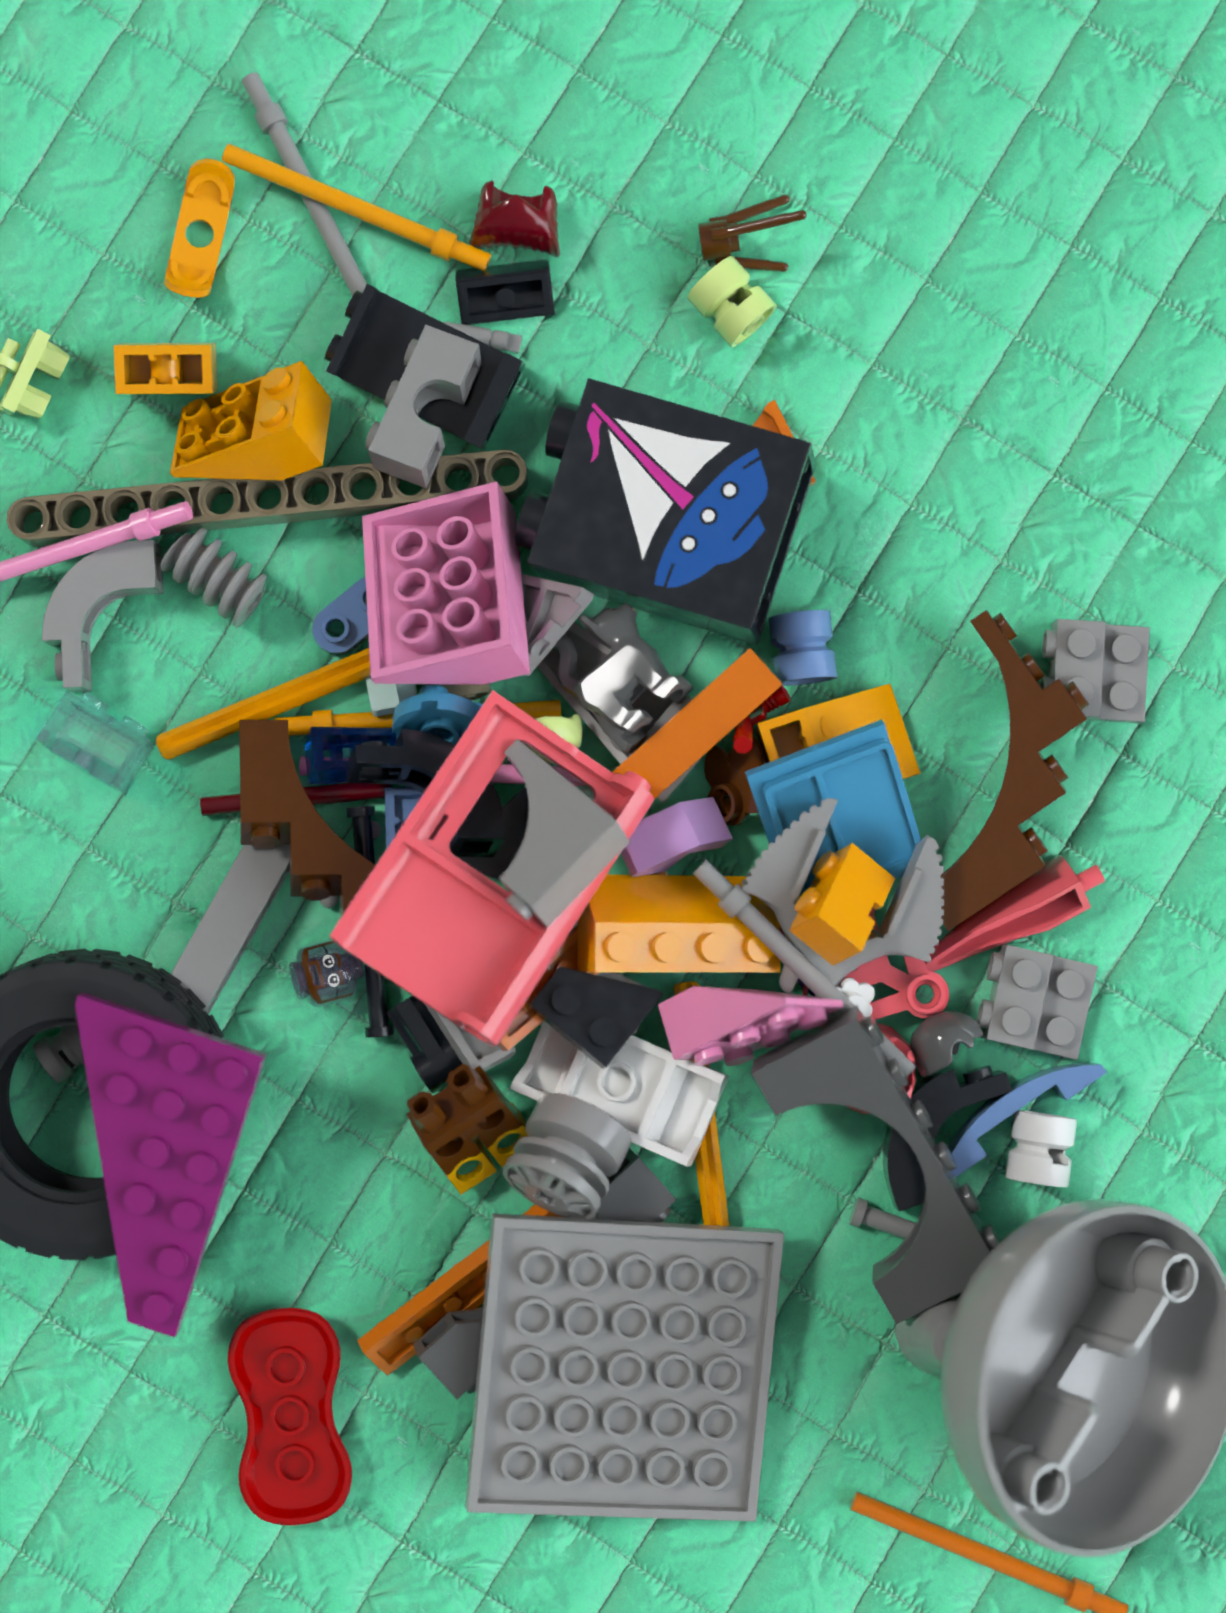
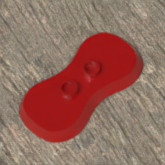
[227,1308,352,1525]

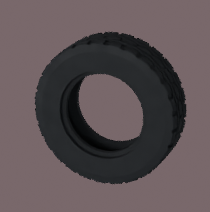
[0,948,224,1260]

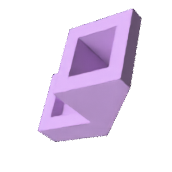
[621,797,733,877]

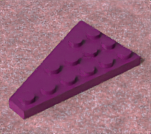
[75,993,267,1338]

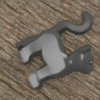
[549,603,694,754]

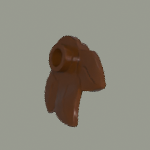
[704,736,765,826]

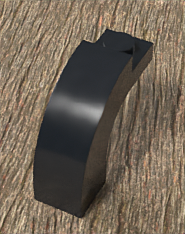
[346,729,506,857]
[883,1065,1012,1211]

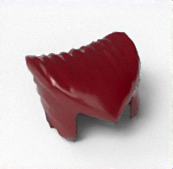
[470,181,560,257]

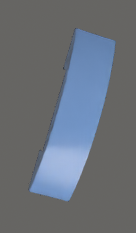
[947,1062,1107,1178]

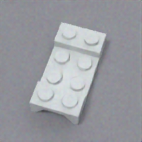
[510,1021,729,1167]

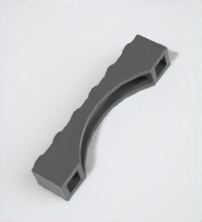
[413,1148,676,1400]

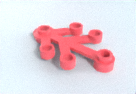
[780,907,949,1020]

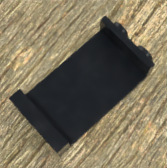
[324,284,526,450]

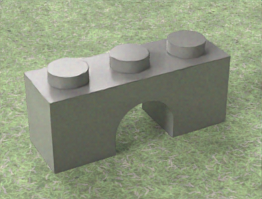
[366,325,482,488]

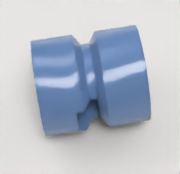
[769,610,837,686]

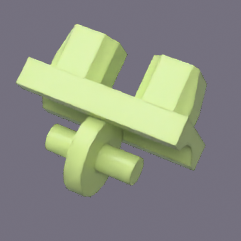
[0,329,70,419]

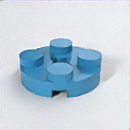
[392,684,483,745]

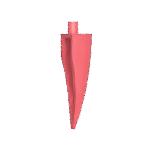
[925,855,1105,972]

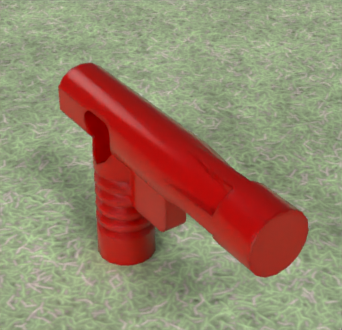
[733,685,791,754]

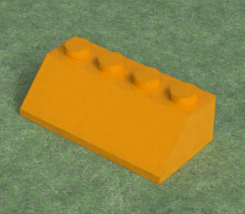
[577,874,780,973]

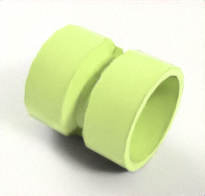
[687,256,777,348]

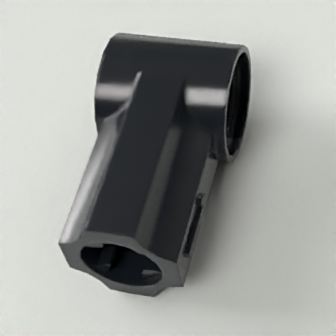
[386,996,463,1094]

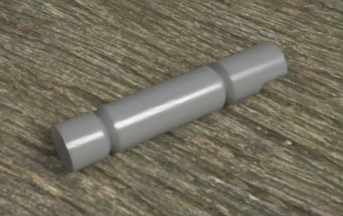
[439,320,522,353]

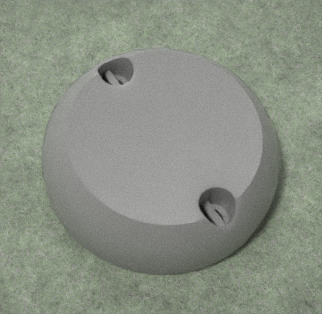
[940,1199,1226,1557]

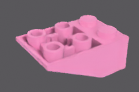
[658,986,844,1066]

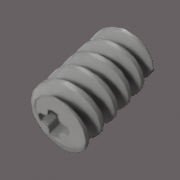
[160,527,267,628]

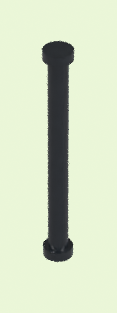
[346,806,394,1037]

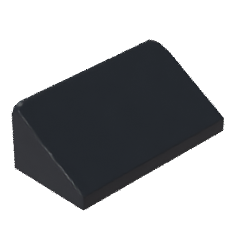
[455,260,555,325]

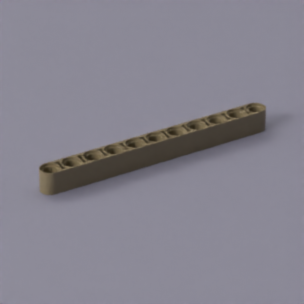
[6,450,528,547]

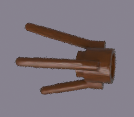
[698,195,807,272]

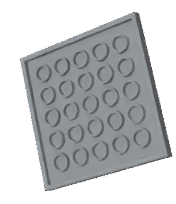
[465,1213,784,1521]

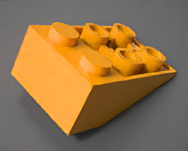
[170,361,332,480]
[754,683,921,779]

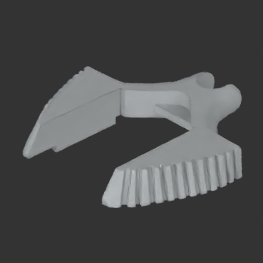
[741,798,944,997]

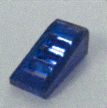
[305,727,397,784]

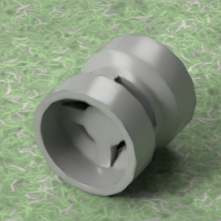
[33,1026,85,1084]

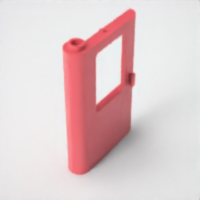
[329,690,654,1047]

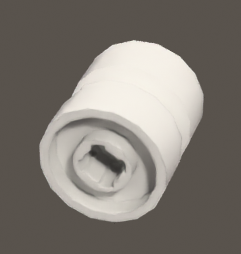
[1005,1110,1077,1187]

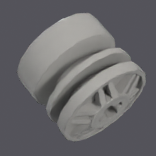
[503,1093,631,1220]

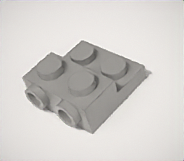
[1040,619,1150,724]
[977,945,1098,1060]

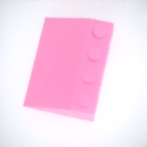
[362,481,530,685]

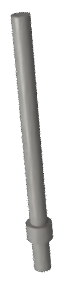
[242,72,367,296]
[693,860,916,1076]

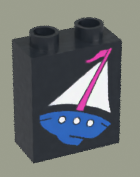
[515,378,816,646]

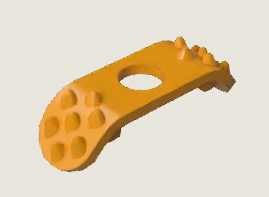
[164,158,235,297]

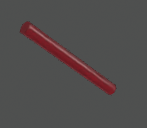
[200,783,392,816]

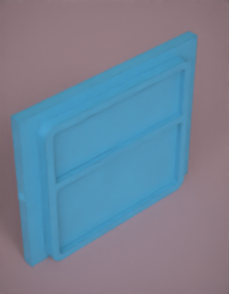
[745,719,921,901]

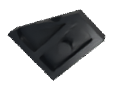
[527,967,663,1069]

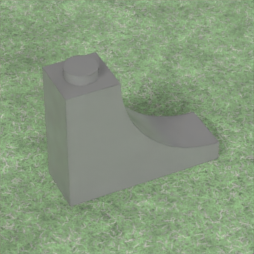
[499,739,630,928]

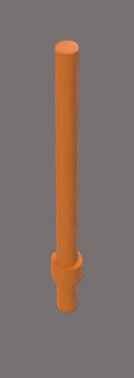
[850,1492,1128,1613]

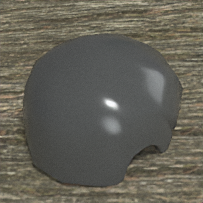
[910,1011,982,1077]

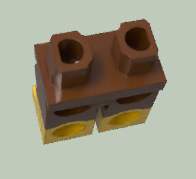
[407,1063,529,1195]

